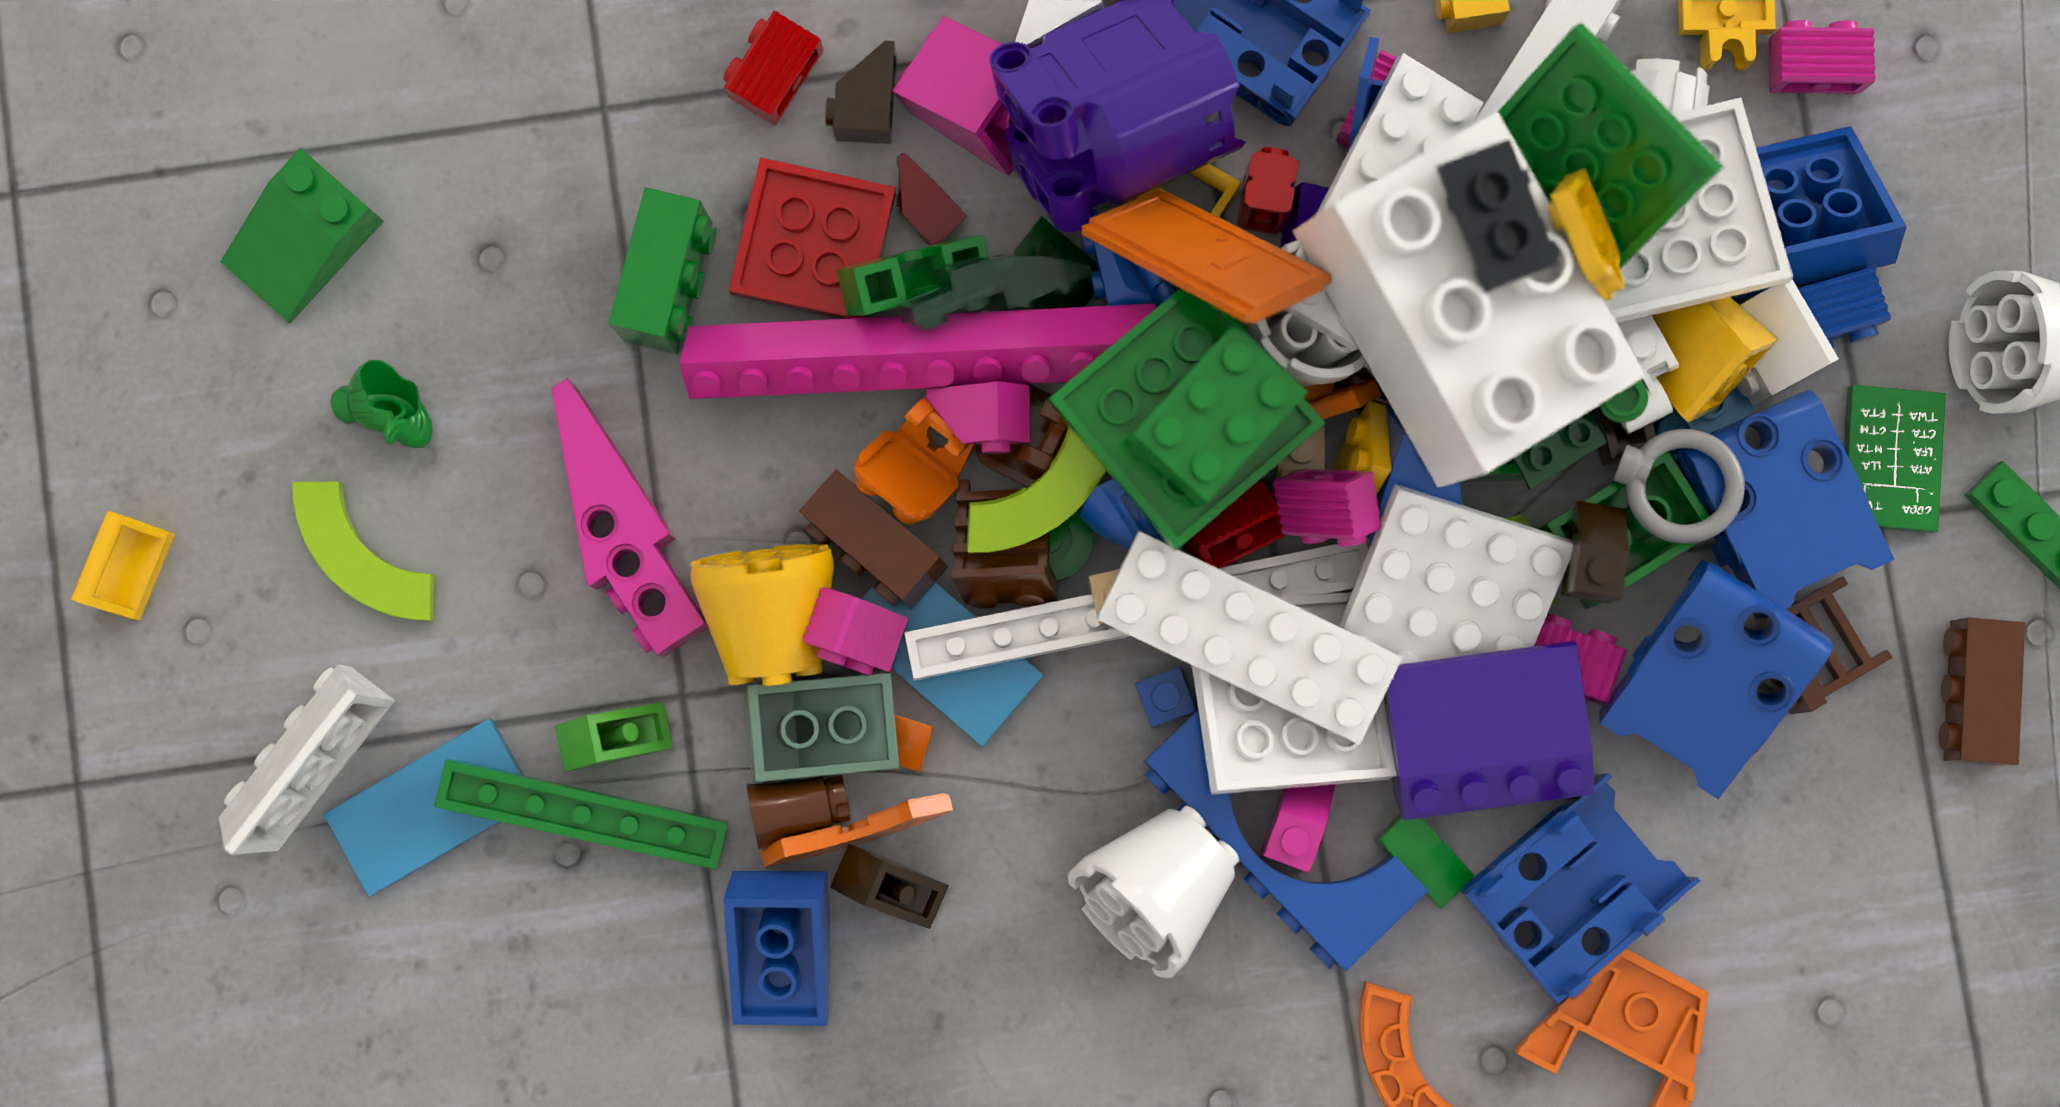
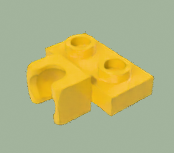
[1678,0,1776,71]

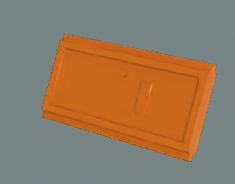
[1082,190,1331,324]

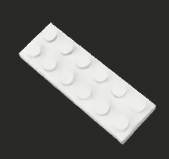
[1283,53,1484,351]
[1096,531,1403,745]

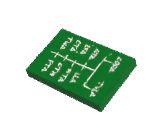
[1844,385,1946,533]

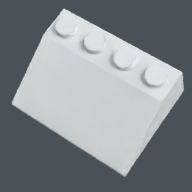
[219,664,396,855]

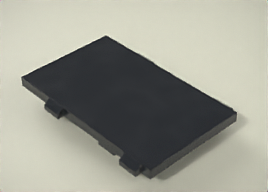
[1436,139,1561,292]

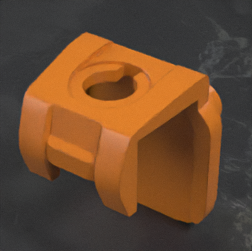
[853,395,975,525]

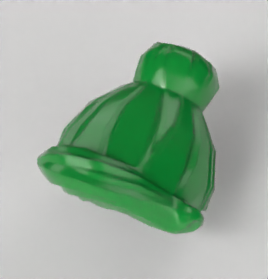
[330,359,433,448]

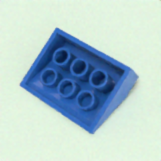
[1730,126,1907,300]

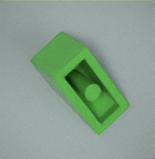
[555,702,673,772]

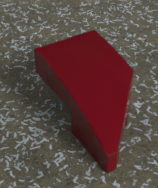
[896,153,967,245]

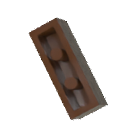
[799,469,948,610]
[1939,617,2025,766]

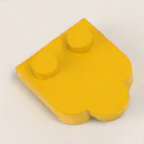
[1549,168,1624,301]
[1333,401,1392,495]

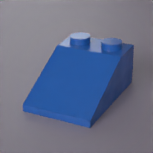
[723,871,830,1026]

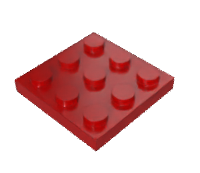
[728,157,897,319]

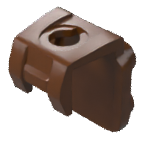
[975,384,1068,488]

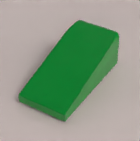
[1374,814,1475,909]

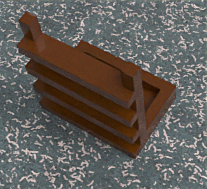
[951,479,1059,609]
[1749,576,1892,714]

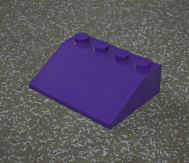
[1385,641,1594,820]

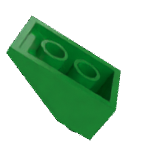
[220,148,384,323]

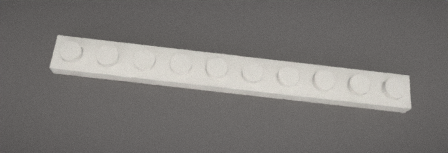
[904,542,1368,681]

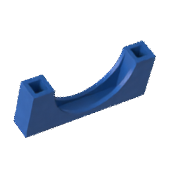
[1143,709,1428,971]

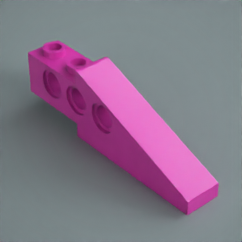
[551,378,708,657]

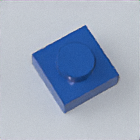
[1135,667,1196,728]

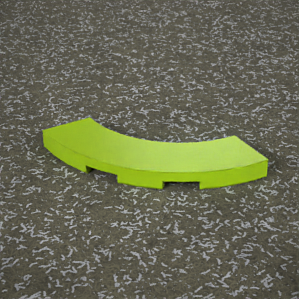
[966,426,1106,553]
[292,481,435,622]

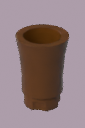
[746,775,851,849]

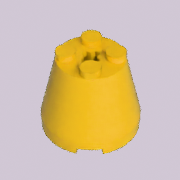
[690,544,834,686]

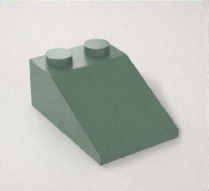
[744,673,899,782]

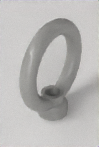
[1613,429,1745,544]

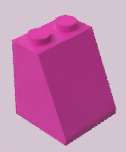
[892,16,1014,176]

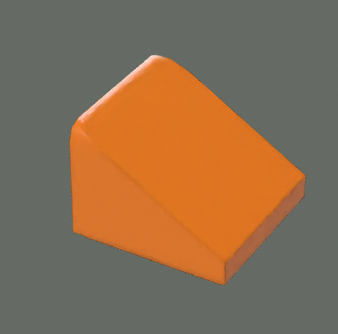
[895,715,935,772]

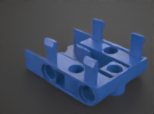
[1173,0,1371,127]
[1674,389,1895,619]
[1599,560,1833,799]
[1461,773,1700,1004]

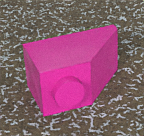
[926,381,1030,454]
[1259,784,1336,873]

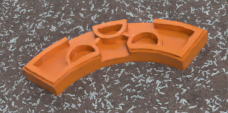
[761,793,953,868]
[1359,981,1454,1107]

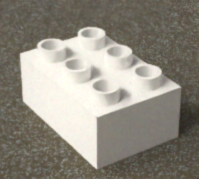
[1292,111,1646,488]

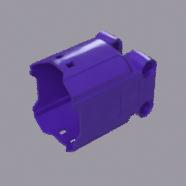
[989,0,1246,232]

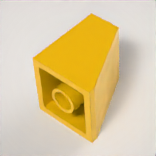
[1652,297,1779,423]

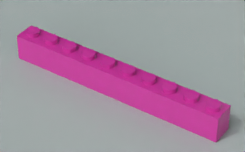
[679,304,1156,399]

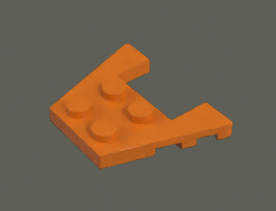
[1514,949,1708,1107]

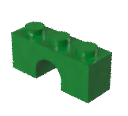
[836,235,995,316]

